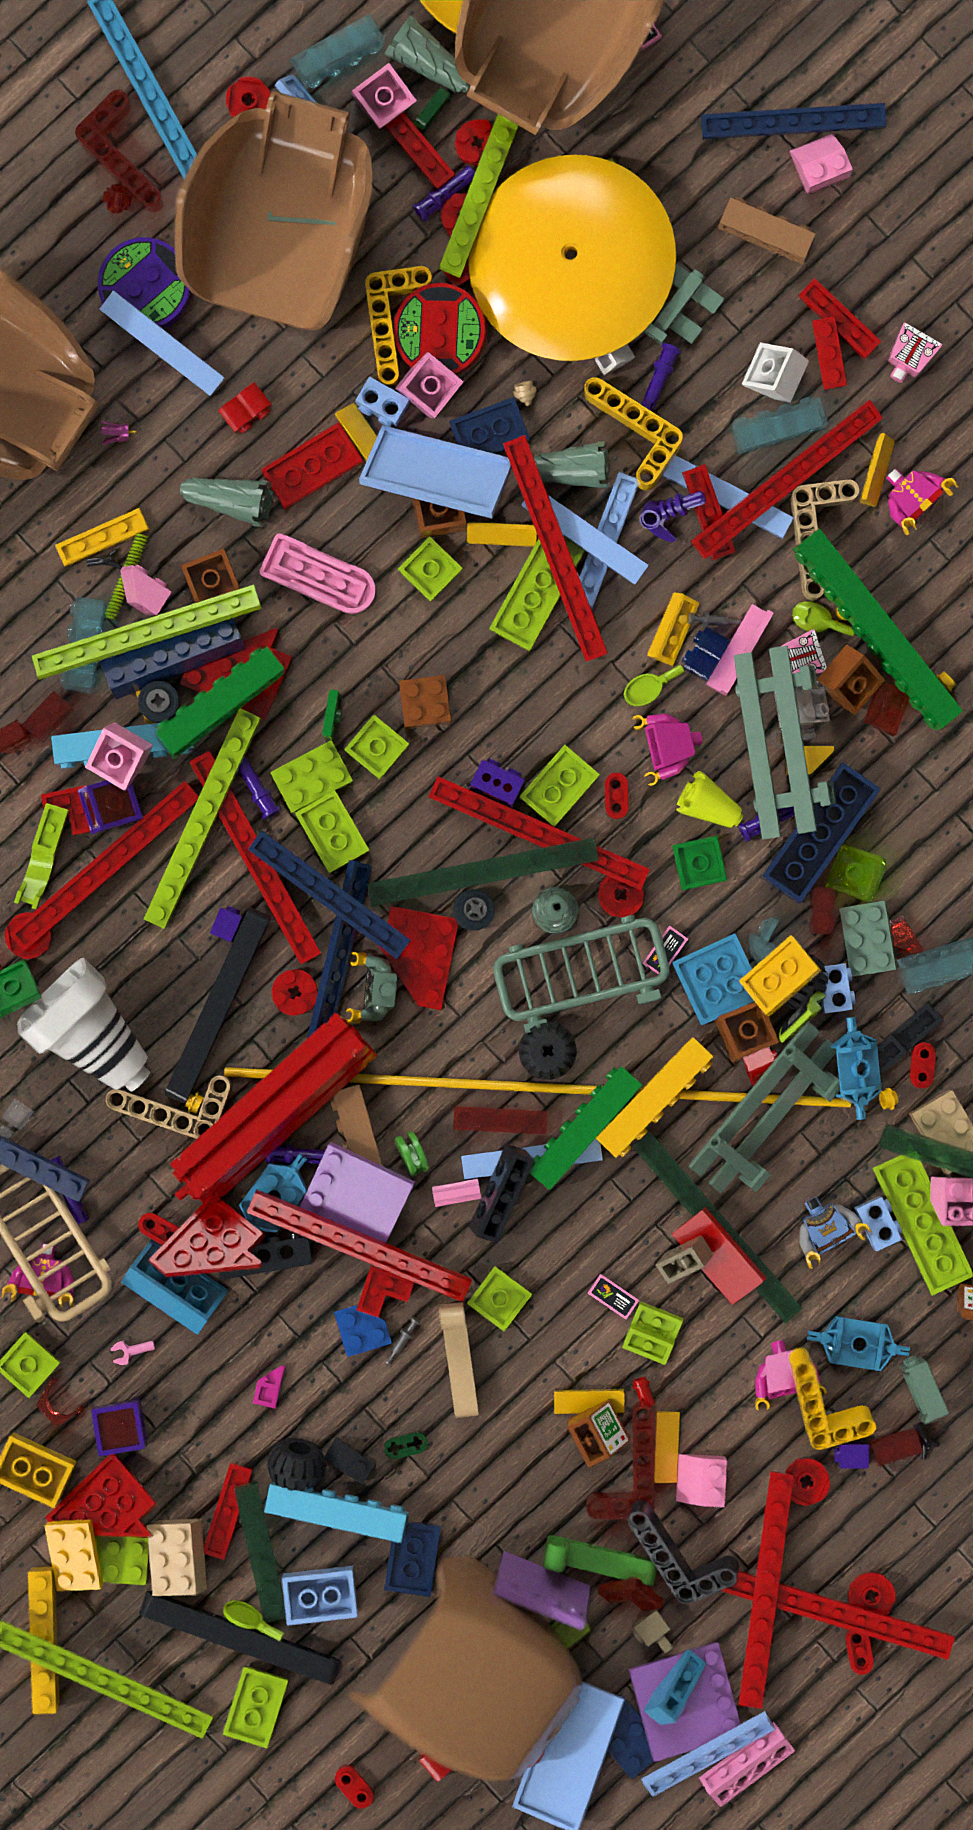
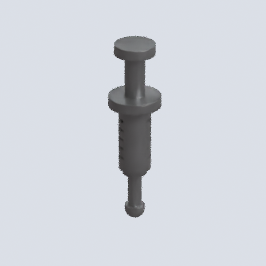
[688,612,742,627]
[386,1316,421,1365]

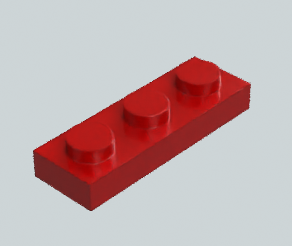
[812,316,847,390]

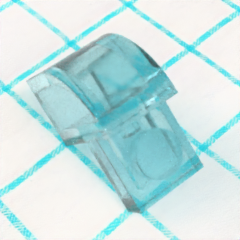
[747,916,778,963]

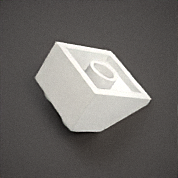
[742,343,809,403]

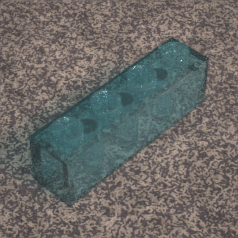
[290,14,384,89]
[730,396,828,455]
[60,597,107,695]
[897,937,973,994]

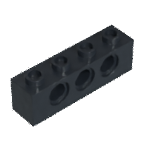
[469,1143,535,1243]
[219,1233,313,1280]

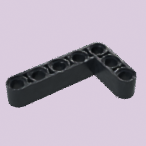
[628,1500,739,1604]

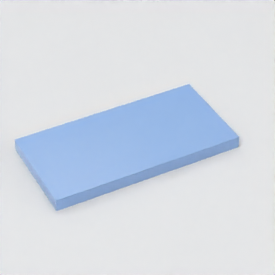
[359,425,512,518]
[512,1681,625,1830]

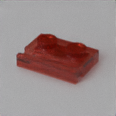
[863,681,909,737]

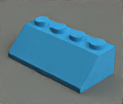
[121,1239,229,1335]

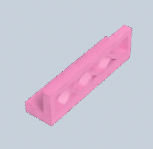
[706,604,774,696]
[699,1722,795,1807]

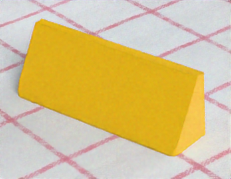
[334,403,377,462]
[860,433,895,507]
[467,522,537,546]
[647,592,700,666]
[554,1389,624,1414]
[653,1411,680,1483]

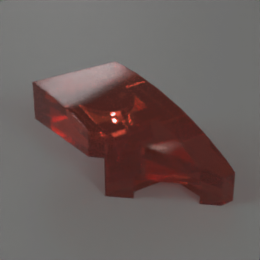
[890,915,925,957]

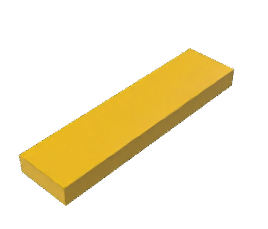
[55,508,149,567]

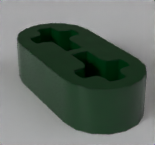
[384,1431,428,1459]

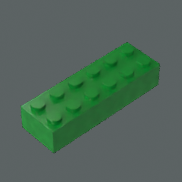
[155,647,285,760]

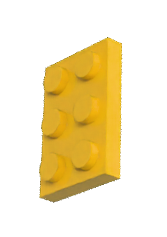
[739,935,821,1017]
[44,1520,103,1591]

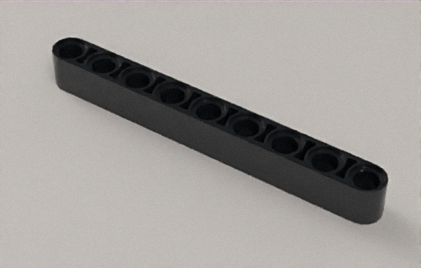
[164,907,271,1104]
[139,1591,342,1685]

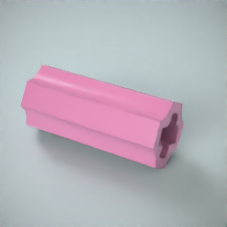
[432,1179,481,1207]

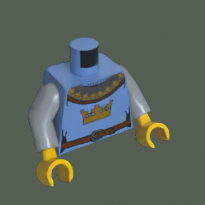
[799,1196,872,1269]

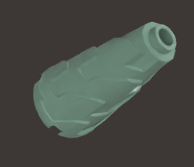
[384,15,470,93]
[534,441,609,489]
[180,477,273,527]
[532,887,579,934]

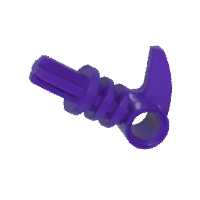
[640,491,706,542]

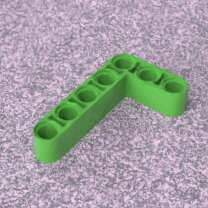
[542,1535,658,1586]

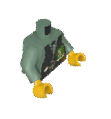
[346,952,397,1024]

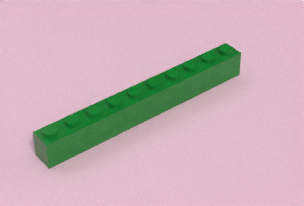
[792,528,963,731]

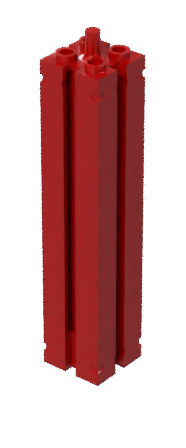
[170,1013,378,1205]

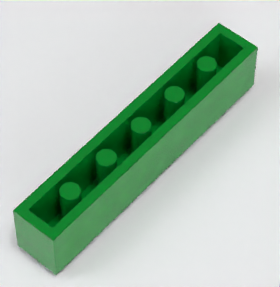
[529,1066,642,1190]

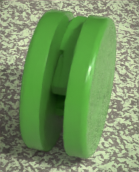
[395,1131,429,1177]

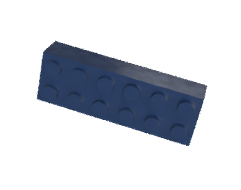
[100,618,246,700]
[760,762,881,904]

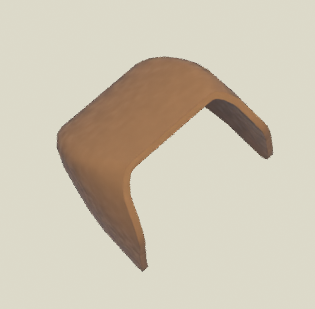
[455,0,663,135]
[175,91,372,330]
[0,269,100,480]
[348,1555,582,1781]

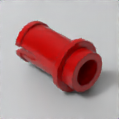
[632,1376,655,1408]

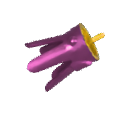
[101,421,136,445]

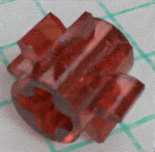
[102,184,132,213]

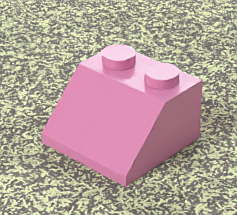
[352,63,417,129]
[790,134,853,194]
[395,352,463,418]
[85,722,153,790]
[676,1454,727,1507]

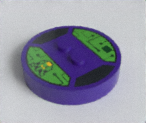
[98,237,191,329]

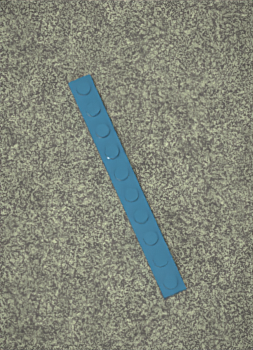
[87,0,197,179]

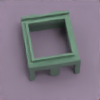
[899,1355,949,1424]

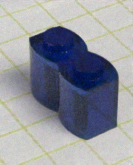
[681,627,731,682]

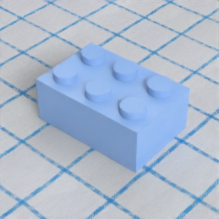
[282,1566,358,1625]

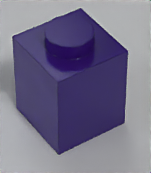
[210,905,244,943]
[834,1442,869,1468]

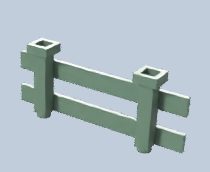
[565,251,725,345]
[733,645,836,839]
[688,1021,840,1193]

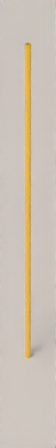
[224,1067,851,1108]

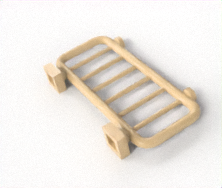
[0,1164,112,1323]

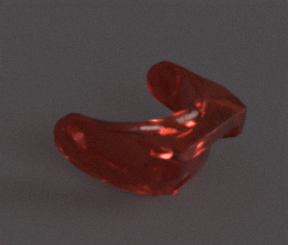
[36,1378,84,1426]

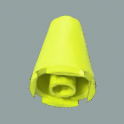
[676,771,743,828]

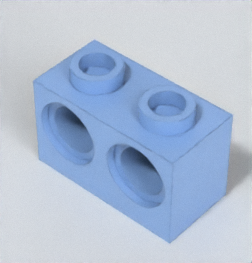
[356,376,410,427]
[821,963,855,1014]
[854,1196,903,1251]

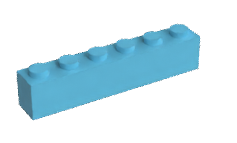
[51,723,195,769]
[264,1482,409,1543]

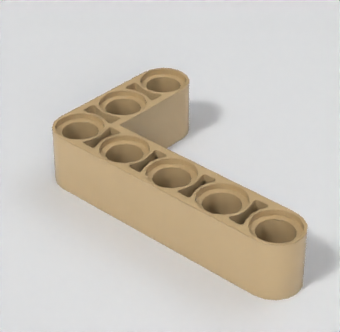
[790,480,859,601]
[106,1076,232,1139]
[439,1302,479,1418]

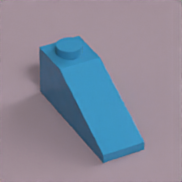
[644,1649,706,1725]

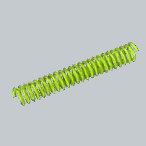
[105,534,149,620]

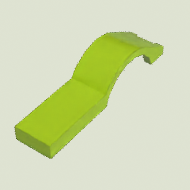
[14,803,69,910]

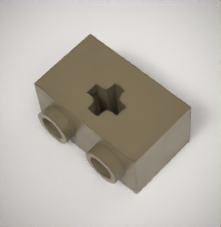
[656,1235,714,1284]

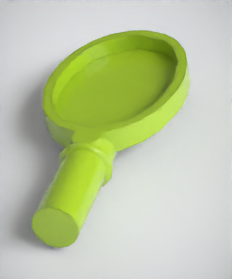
[792,602,854,637]
[624,665,684,707]
[223,1600,285,1641]

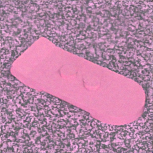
[260,534,375,614]

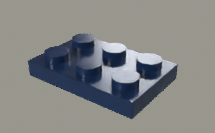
[449,397,530,454]
[384,1521,441,1597]
[608,1693,653,1779]

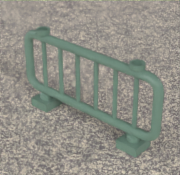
[493,915,670,1033]

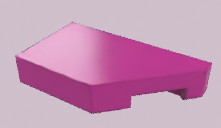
[253,1365,286,1408]

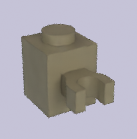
[633,1607,673,1653]

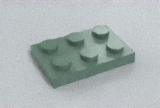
[839,901,897,977]

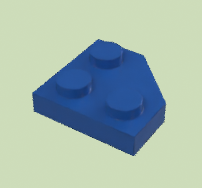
[334,1305,392,1357]

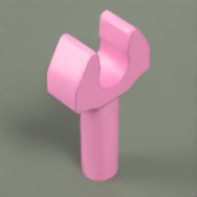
[110,1340,155,1365]

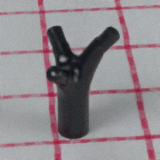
[87,549,123,570]
[913,1422,940,1460]

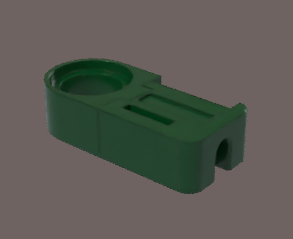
[414,87,451,132]

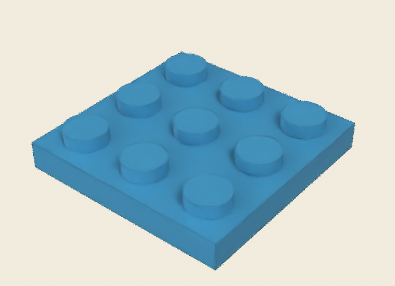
[672,933,754,1026]

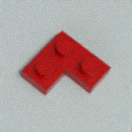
[41,785,91,836]
[356,1266,414,1318]

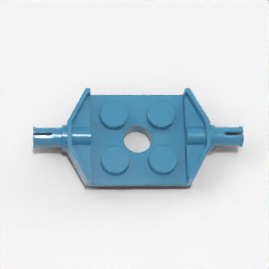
[831,1017,882,1120]
[239,1153,308,1233]
[807,1316,910,1371]

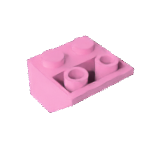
[120,565,171,615]
[930,1177,973,1225]

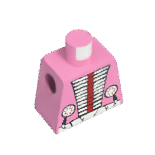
[888,322,942,383]
[769,629,827,676]

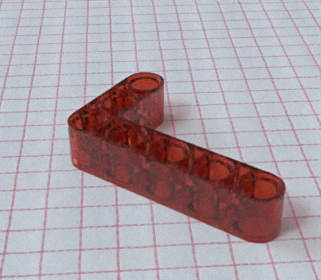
[75,90,164,213]
[586,1400,655,1519]

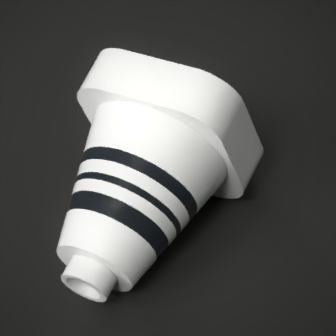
[17,958,150,1092]

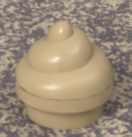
[513,381,537,406]

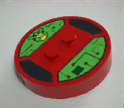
[393,283,487,376]

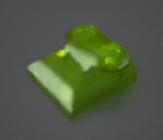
[825,844,886,903]

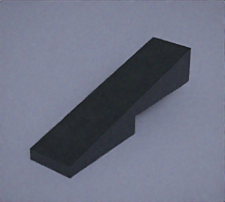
[858,1001,944,1075]

